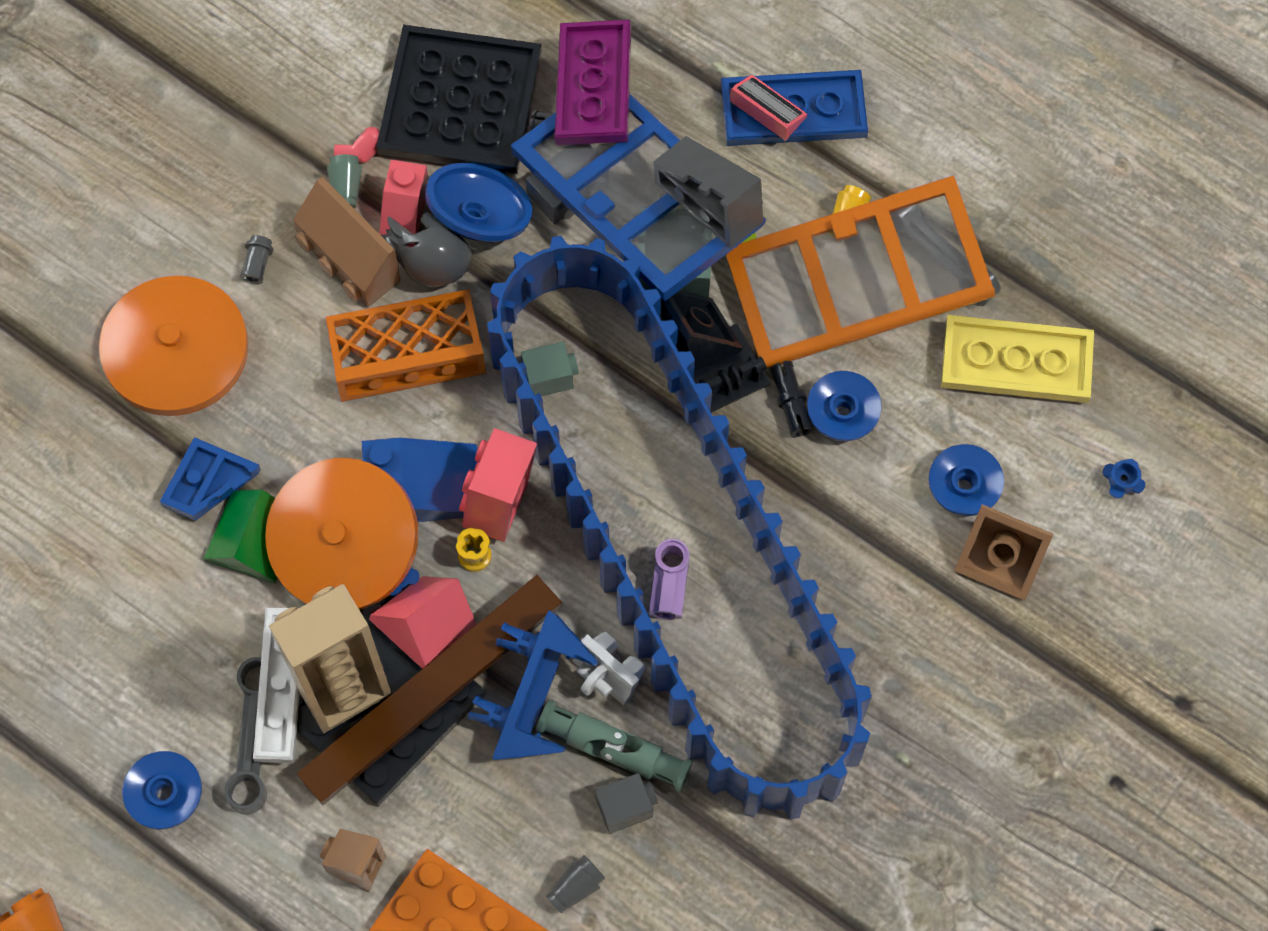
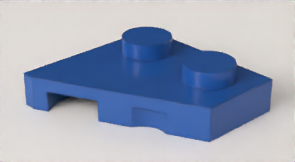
[160,437,261,521]

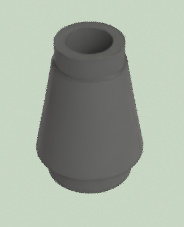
[546,855,605,914]

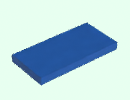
[721,70,868,146]

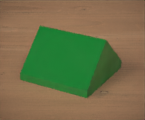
[204,489,278,584]

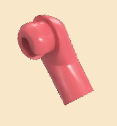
[334,127,380,163]

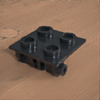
[678,323,771,413]

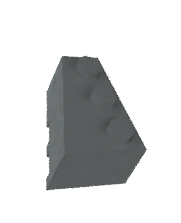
[653,136,763,248]

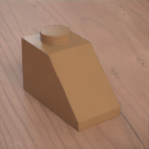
[320,829,386,892]

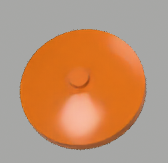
[99,275,248,416]
[265,458,419,610]

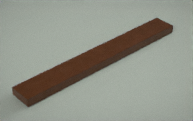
[296,575,562,806]

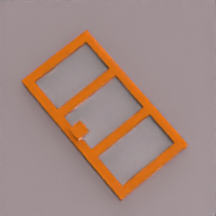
[726,175,996,369]

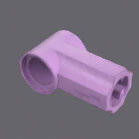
[649,539,689,620]

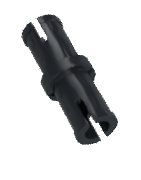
[770,361,814,438]

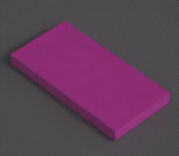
[555,20,632,145]

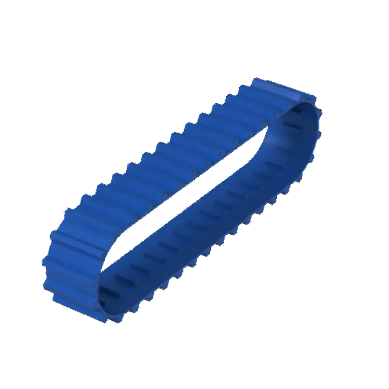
[487,236,872,820]

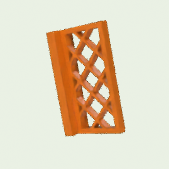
[326,289,487,402]

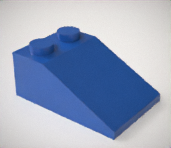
[361,437,477,522]

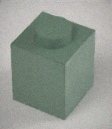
[521,341,579,397]

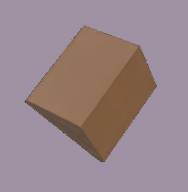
[954,504,1053,601]

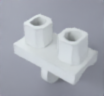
[572,632,645,705]

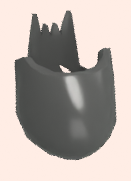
[380,212,472,287]

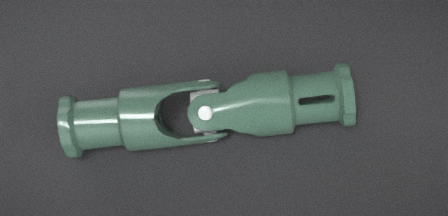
[536,700,693,792]

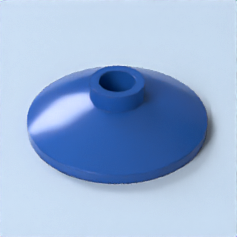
[807,371,882,441]
[928,444,1004,516]
[122,751,202,830]

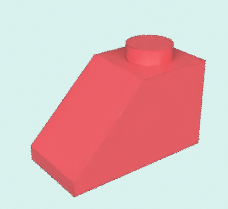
[379,159,429,247]

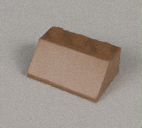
[293,177,401,308]

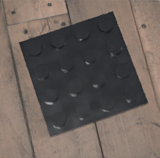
[376,24,542,174]
[297,599,486,807]

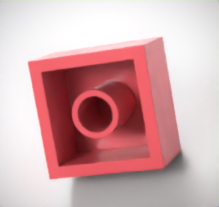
[459,428,537,542]

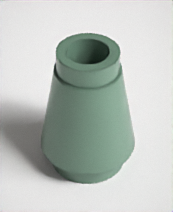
[326,154,362,209]

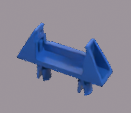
[467,610,599,760]

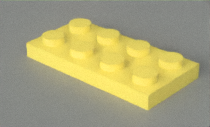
[941,315,1094,403]

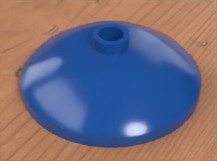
[425,163,532,242]

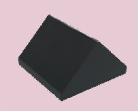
[660,290,743,373]

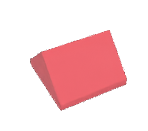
[369,576,476,669]

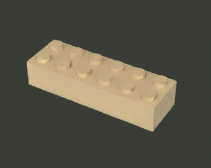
[268,583,392,734]

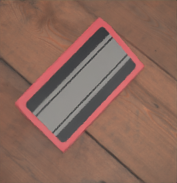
[730,75,808,141]

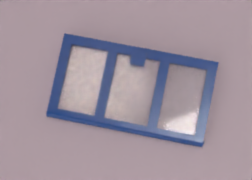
[511,94,766,301]

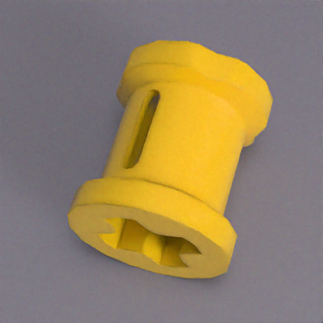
[456,528,492,572]

